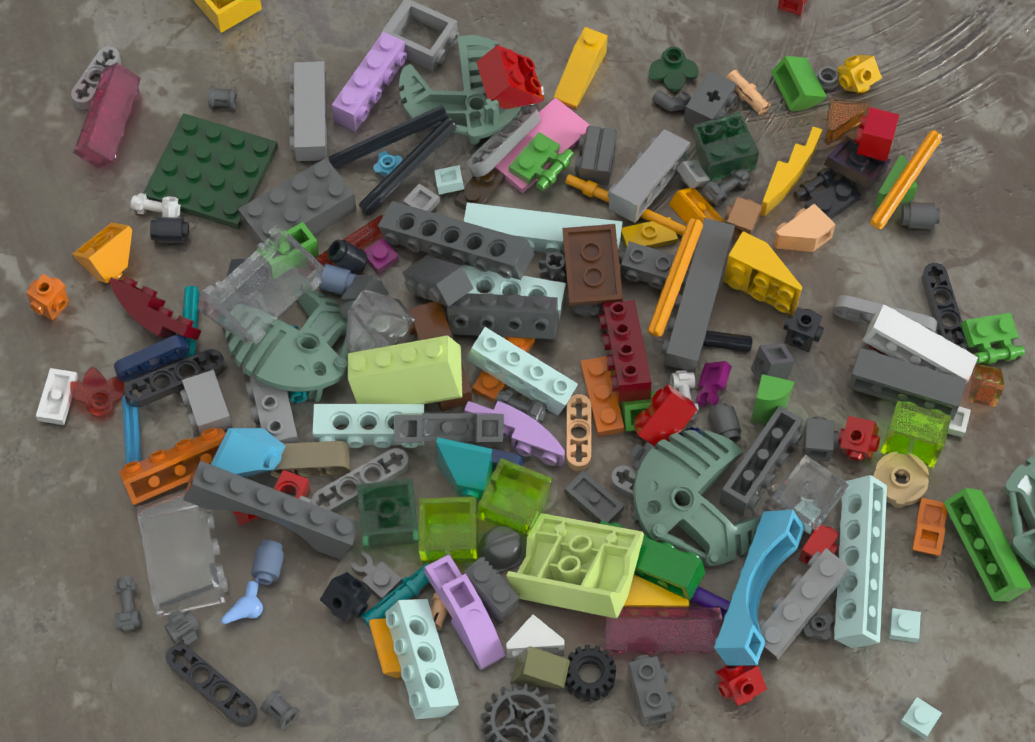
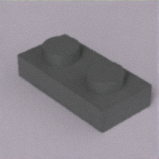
[564,470,625,524]

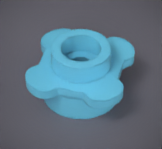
[373,151,402,177]

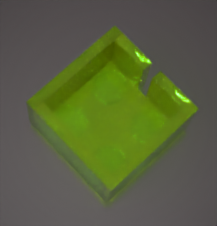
[880,401,952,468]
[478,458,552,538]
[419,497,478,564]

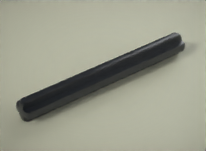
[329,106,448,169]
[359,117,457,214]

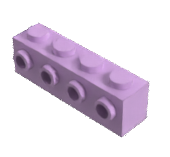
[332,32,407,132]

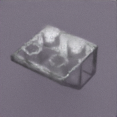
[346,289,415,352]

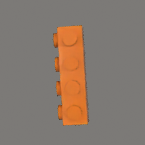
[118,427,226,505]

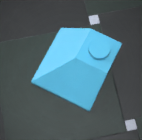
[211,428,286,478]

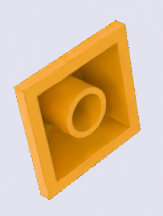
[71,222,132,283]

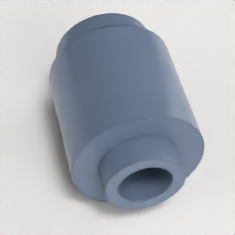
[316,263,357,295]
[251,540,284,585]

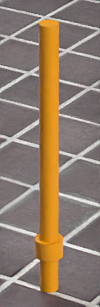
[565,174,686,236]

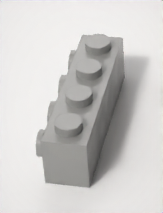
[289,61,327,161]
[608,129,691,223]
[242,365,299,443]
[759,548,850,660]

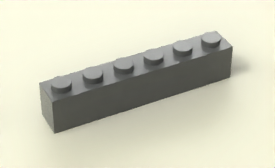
[661,218,735,373]

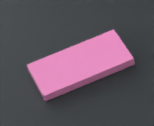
[493,98,591,194]

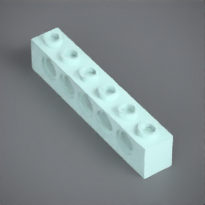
[834,475,887,648]

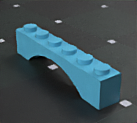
[714,510,805,666]

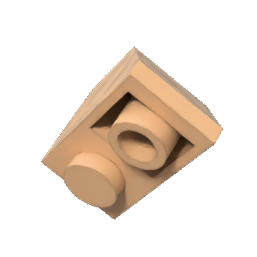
[773,204,836,252]

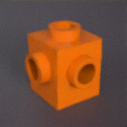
[26,273,70,321]

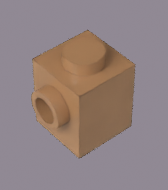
[724,197,762,240]

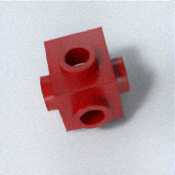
[838,416,880,461]
[716,665,767,706]

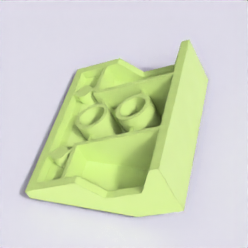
[506,513,644,619]

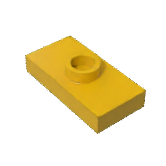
[621,217,678,249]

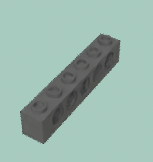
[378,201,534,280]

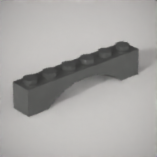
[183,461,359,560]

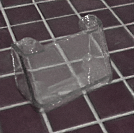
[198,224,325,344]

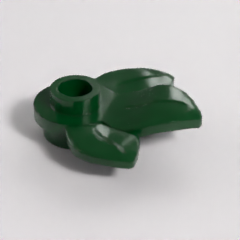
[649,47,698,92]

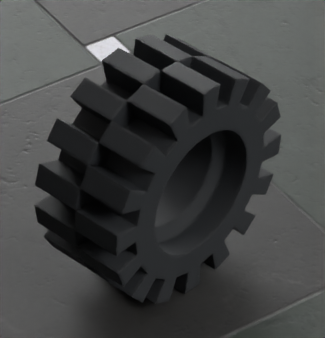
[565,644,616,702]

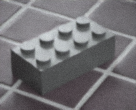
[238,158,356,248]

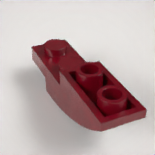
[109,276,202,340]

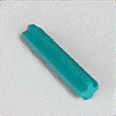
[182,286,199,359]

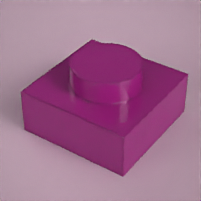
[364,238,399,275]

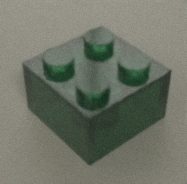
[357,478,419,549]

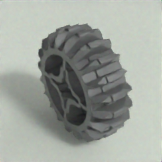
[480,683,559,742]

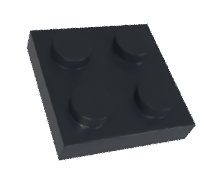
[824,136,891,189]

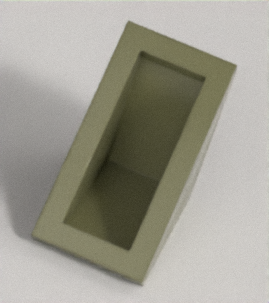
[510,646,570,688]

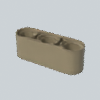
[270,441,350,479]

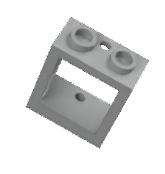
[381,0,459,71]

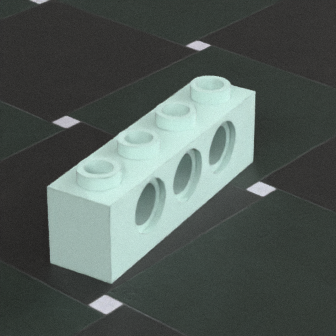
[462,265,566,322]
[465,327,578,416]
[313,404,424,448]
[385,599,459,719]

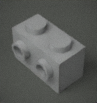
[180,370,233,436]

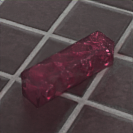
[73,62,141,168]
[604,607,723,654]

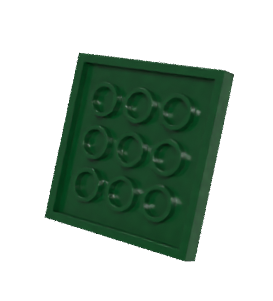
[143,113,278,229]

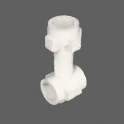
[131,193,180,217]
[670,370,699,420]

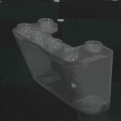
[137,488,229,617]

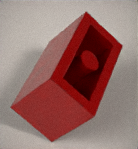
[854,107,899,162]
[634,384,697,449]

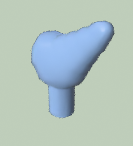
[221,581,263,624]

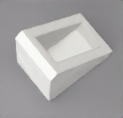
[506,615,565,658]

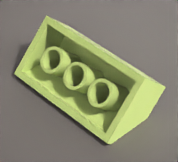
[348,335,462,404]

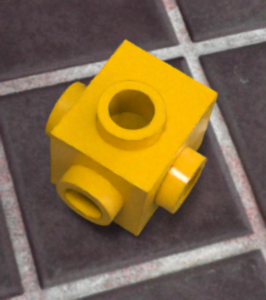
[836,54,882,94]

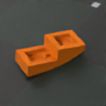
[912,497,948,557]

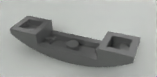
[394,412,504,443]

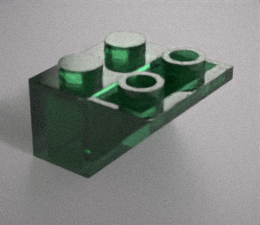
[692,111,759,183]

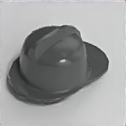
[462,526,527,574]

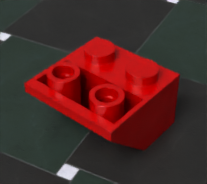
[476,45,544,109]

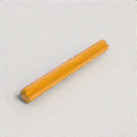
[870,130,942,230]
[648,218,703,337]

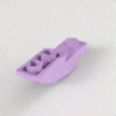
[464,401,565,467]
[423,555,505,671]

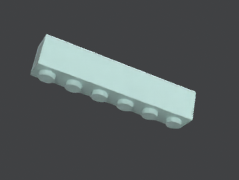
[464,203,622,255]

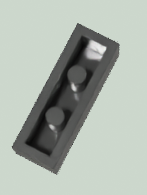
[402,255,474,307]

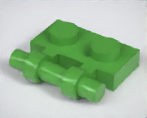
[509,132,574,191]
[961,313,1025,365]

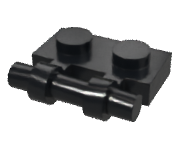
[793,168,861,219]

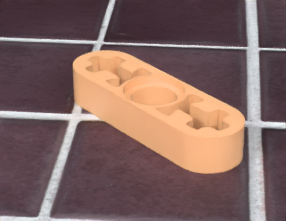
[566,394,591,472]

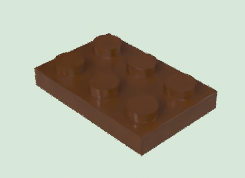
[562,224,623,306]

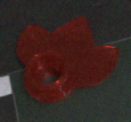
[70,366,124,416]

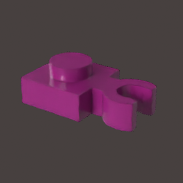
[696,361,732,408]

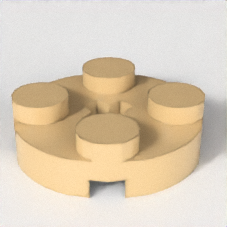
[873,452,929,508]

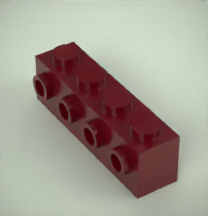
[598,300,652,403]

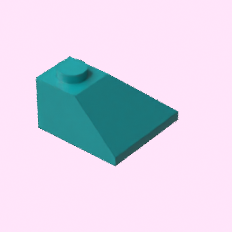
[436,437,492,502]

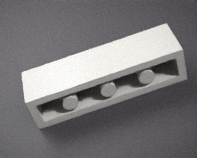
[862,304,978,384]

